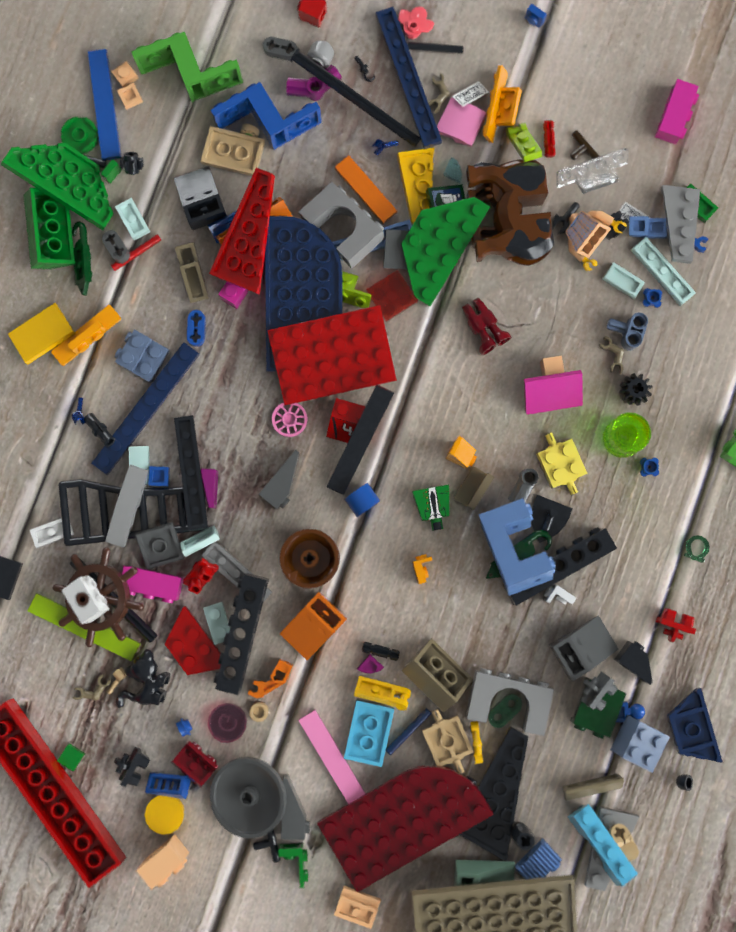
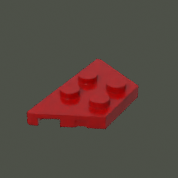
[165,606,221,675]

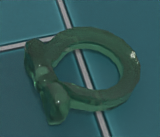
[684,535,710,563]

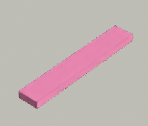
[298,709,366,804]

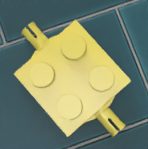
[536,433,587,495]

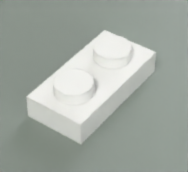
[30,518,74,548]

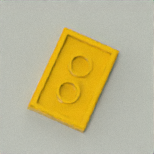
[8,303,75,365]

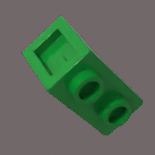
[278,843,308,888]

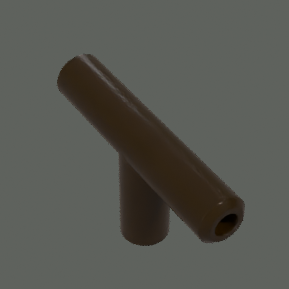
[570,130,601,162]

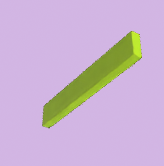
[28,593,141,661]

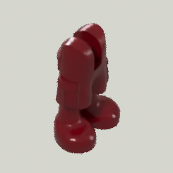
[462,298,512,355]

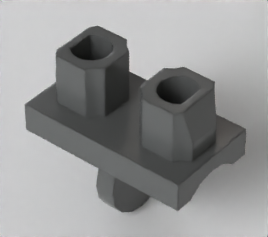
[581,672,618,711]

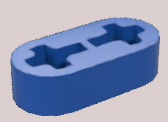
[187,310,206,347]

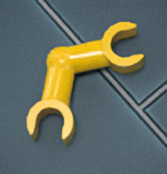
[470,721,483,764]

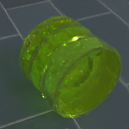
[603,413,651,458]

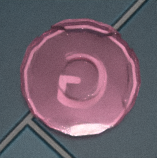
[208,703,247,743]

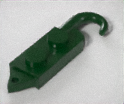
[72,221,92,296]
[486,530,552,579]

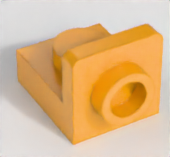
[412,554,432,584]

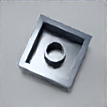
[610,715,670,773]

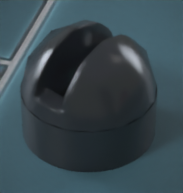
[676,774,693,791]

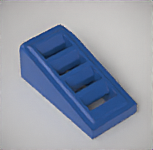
[145,773,190,799]

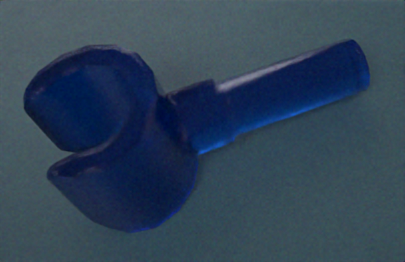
[371,139,399,155]
[71,397,85,425]

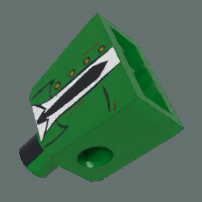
[412,485,450,531]

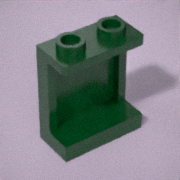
[570,677,626,739]

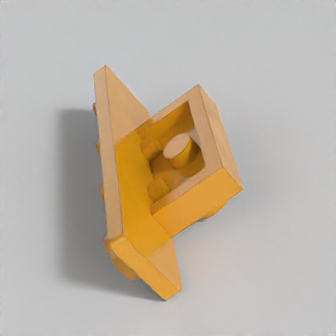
[483,65,521,143]
[51,305,121,366]

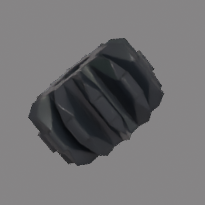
[619,373,653,406]

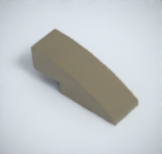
[175,242,209,303]

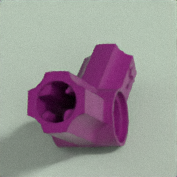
[286,65,342,101]

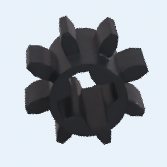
[120,152,144,175]

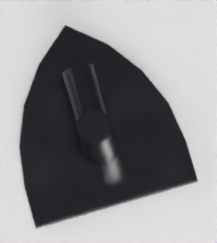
[531,495,573,543]

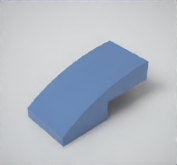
[629,216,667,239]

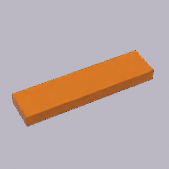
[335,155,397,224]

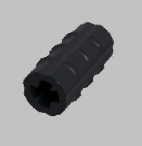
[511,822,535,851]

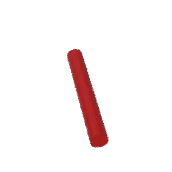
[111,234,161,271]

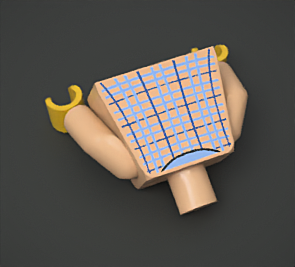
[566,210,627,271]

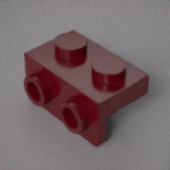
[171,741,219,788]

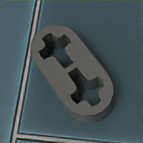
[263,37,298,61]
[102,230,130,264]

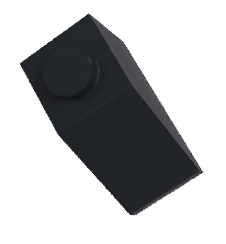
[614,641,653,685]

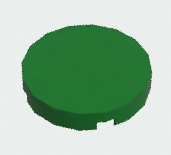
[61,117,99,154]

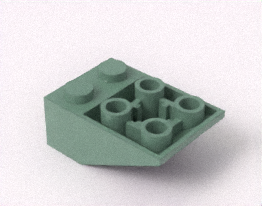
[454,860,515,886]

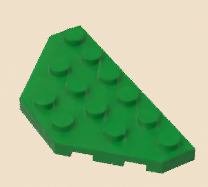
[1,143,114,230]
[401,197,490,307]

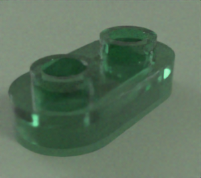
[488,694,522,728]

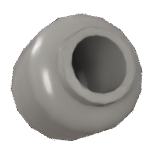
[307,41,334,69]

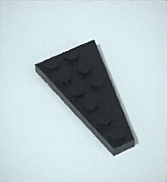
[459,726,528,861]

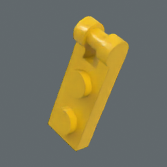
[354,676,411,711]

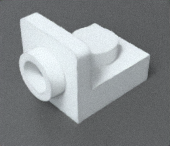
[544,584,576,605]

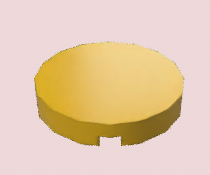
[145,795,184,835]

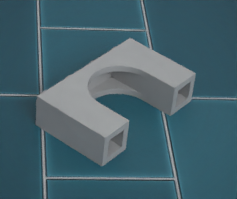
[299,182,385,269]
[465,668,554,736]

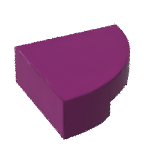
[357,654,384,674]

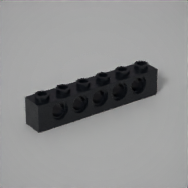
[502,527,617,606]
[214,573,269,695]

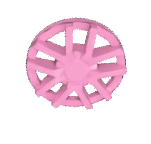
[272,402,308,437]

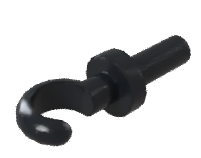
[354,55,375,82]

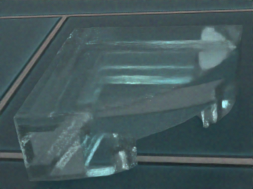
[443,157,462,183]

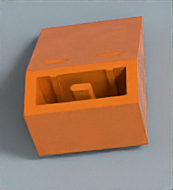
[279,591,347,660]

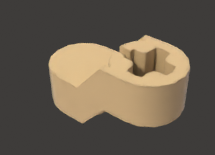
[609,824,639,861]

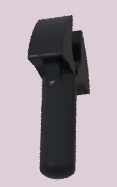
[552,202,580,234]

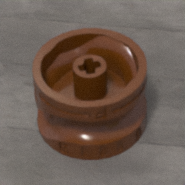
[280,529,340,588]

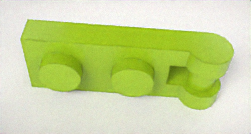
[506,122,542,162]

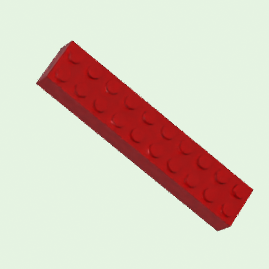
[0,698,127,888]

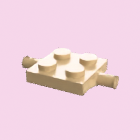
[422,709,473,774]

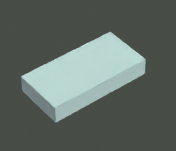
[602,262,645,299]
[129,446,150,485]
[180,526,220,557]

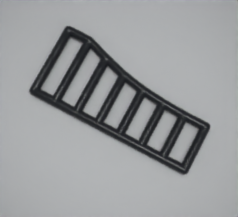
[58,479,205,546]

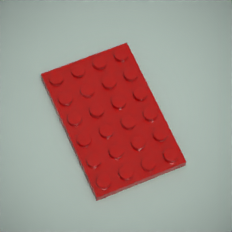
[267,305,397,405]

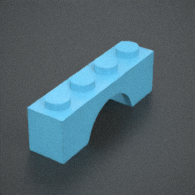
[567,804,638,886]

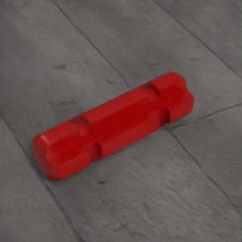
[543,120,556,158]

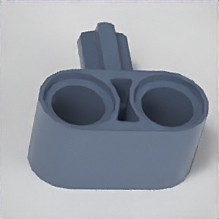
[607,312,648,351]

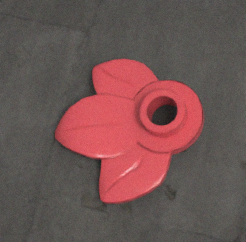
[398,7,434,39]

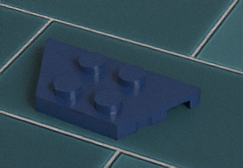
[667,687,723,763]

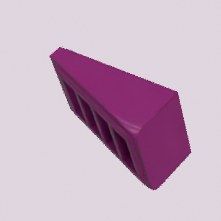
[201,469,219,509]

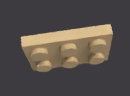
[201,126,265,176]

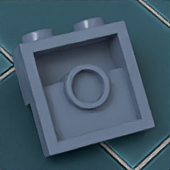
[115,329,170,383]

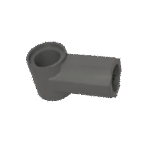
[508,469,539,502]

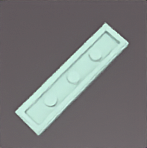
[631,237,696,306]

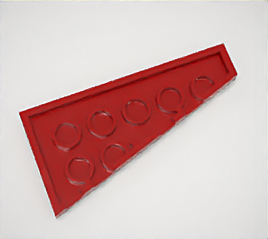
[209,168,275,295]

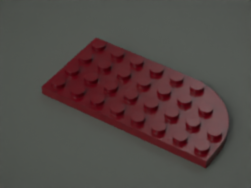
[317,765,493,892]

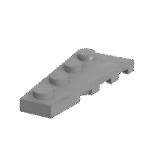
[584,806,639,891]

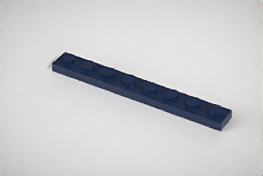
[376,7,442,149]
[91,342,200,475]

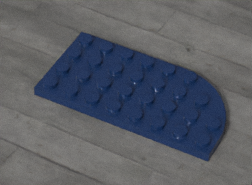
[265,216,343,371]

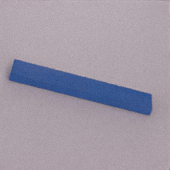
[87,49,121,161]

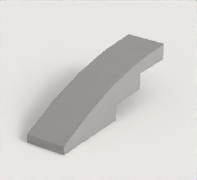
[105,465,149,548]

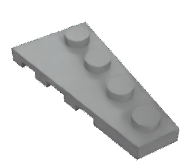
[661,185,700,264]

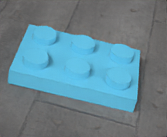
[344,700,395,767]

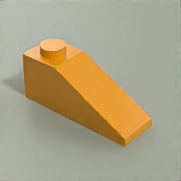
[445,436,477,469]

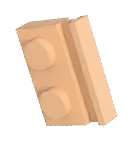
[334,886,381,929]

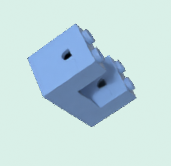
[479,498,555,596]

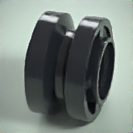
[606,210,630,240]

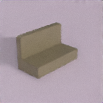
[454,467,494,511]

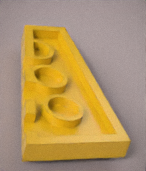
[397,148,434,225]

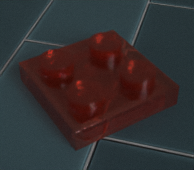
[366,269,418,322]

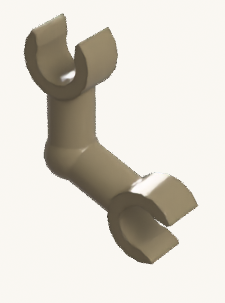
[429,73,450,114]
[599,336,624,374]
[73,674,112,701]

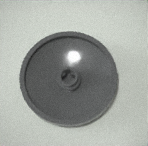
[210,757,287,838]

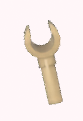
[107,667,126,694]

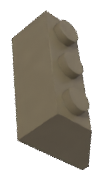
[402,638,473,712]

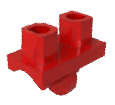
[183,558,219,594]
[656,608,696,643]

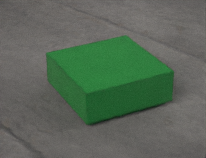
[101,160,122,184]
[57,743,85,772]

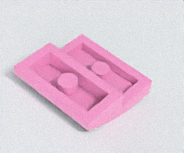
[437,97,487,147]

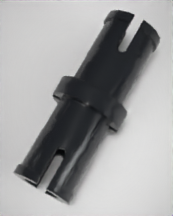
[84,413,115,447]

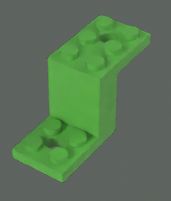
[131,32,243,102]

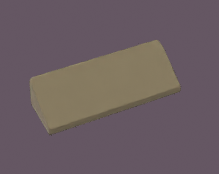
[562,773,624,801]

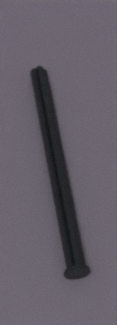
[290,48,420,147]

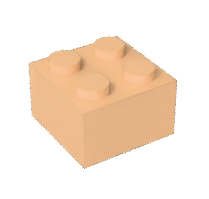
[136,834,189,890]

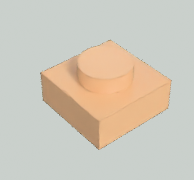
[111,61,139,88]
[117,83,143,110]

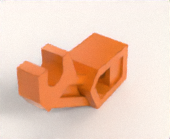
[248,658,293,698]

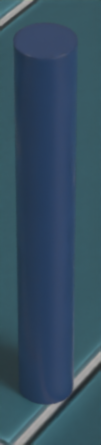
[386,708,432,755]

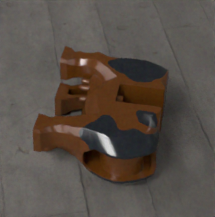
[466,159,554,266]

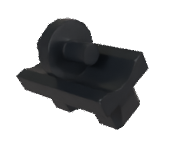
[114,747,150,787]

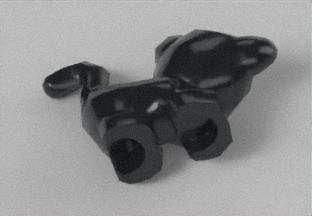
[116,649,170,708]

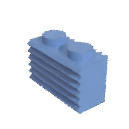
[515,838,561,879]

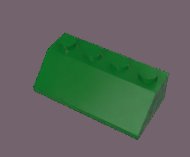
[23,188,75,269]

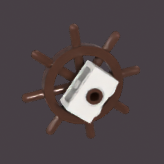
[53,547,144,647]

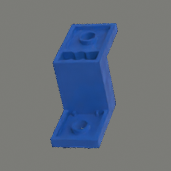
[211,82,322,150]

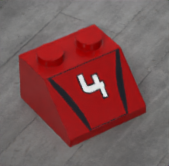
[326,398,365,443]

